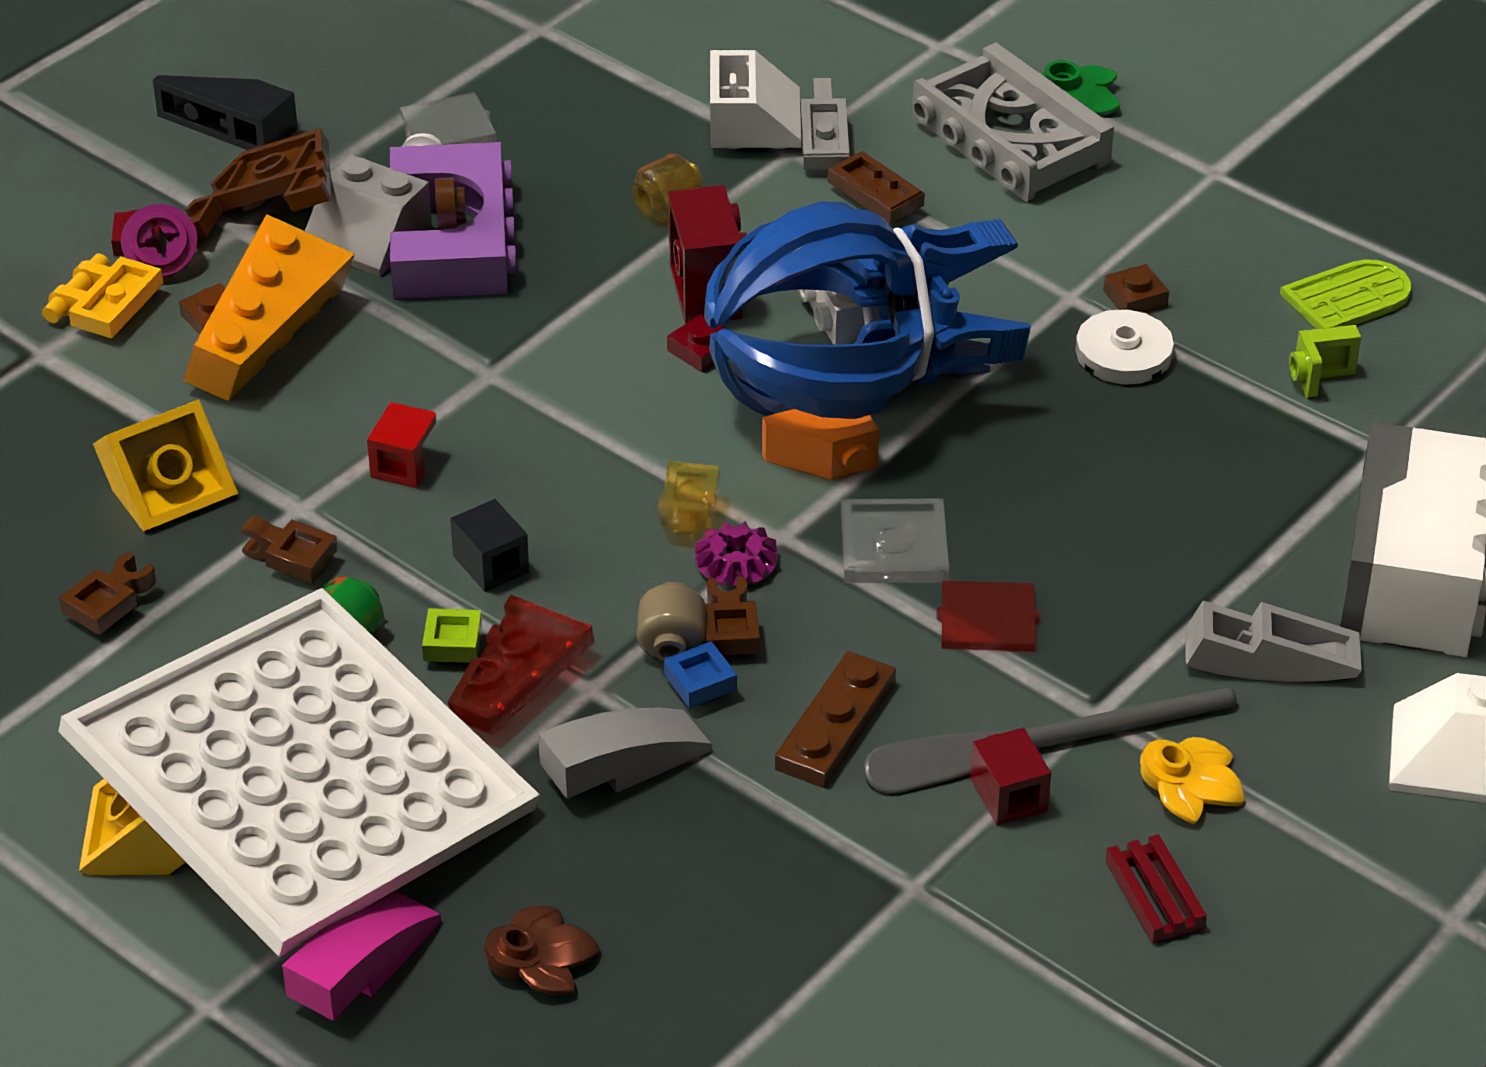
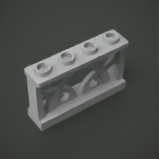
[911,42,1114,202]

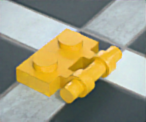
[42,253,164,339]

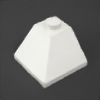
[1388,673,1486,803]

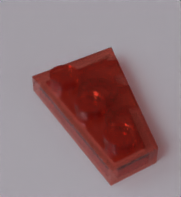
[447,595,595,735]

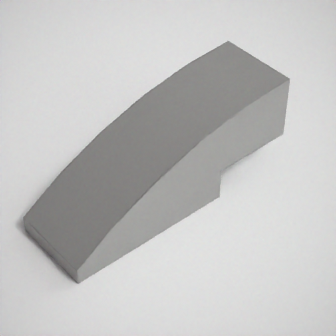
[1185,601,1362,682]
[538,707,712,799]

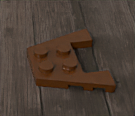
[166,128,331,242]

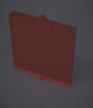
[936,580,1040,652]

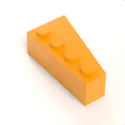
[183,214,355,401]

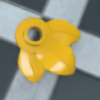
[1140,737,1245,824]

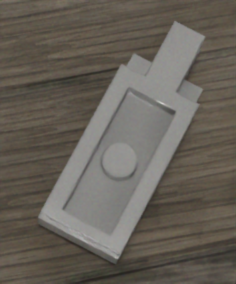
[801,78,850,171]

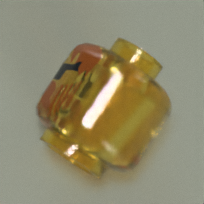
[632,153,703,222]

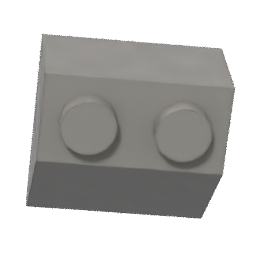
[305,154,432,277]

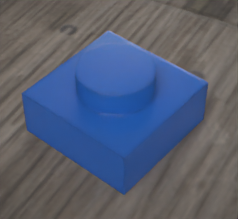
[664,641,737,708]

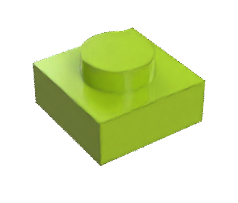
[422,608,482,663]

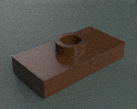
[828,151,925,224]

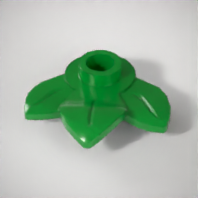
[1041,60,1120,116]

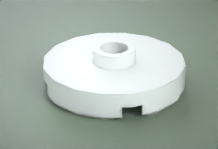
[1075,310,1174,385]

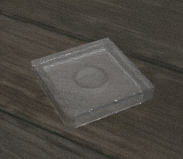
[841,499,949,583]

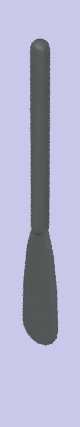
[863,687,1237,794]

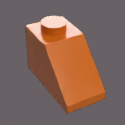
[762,409,879,480]

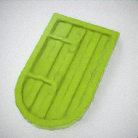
[1280,259,1411,329]

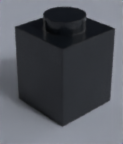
[450,499,530,592]

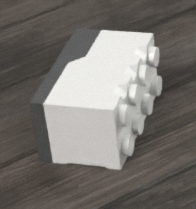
[1340,422,1486,657]

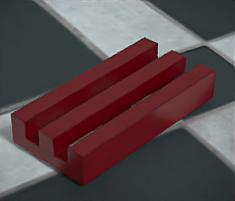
[1105,834,1207,943]

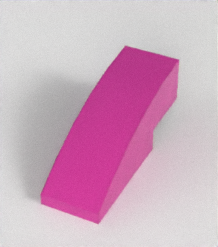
[282,891,442,1021]

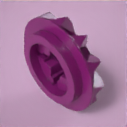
[121,204,198,278]
[695,521,778,586]

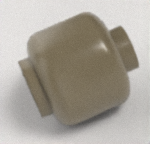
[636,582,707,661]

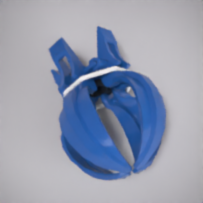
[704,201,1031,419]

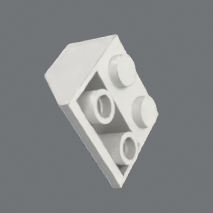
[710,50,801,150]

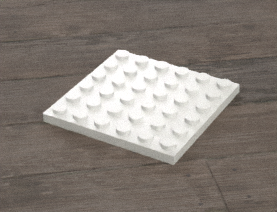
[58,588,540,957]

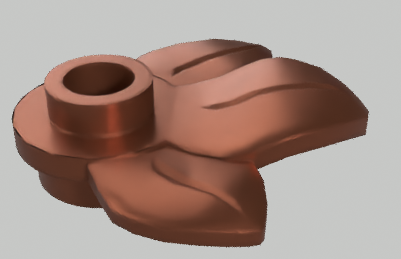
[484,905,600,995]

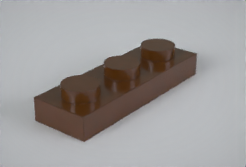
[775,651,896,788]

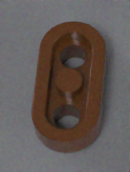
[435,178,467,230]

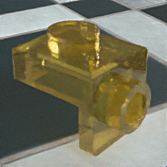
[657,461,720,534]

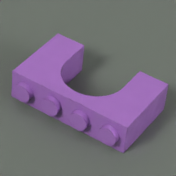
[390,142,516,299]

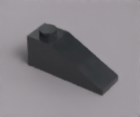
[152,75,298,150]

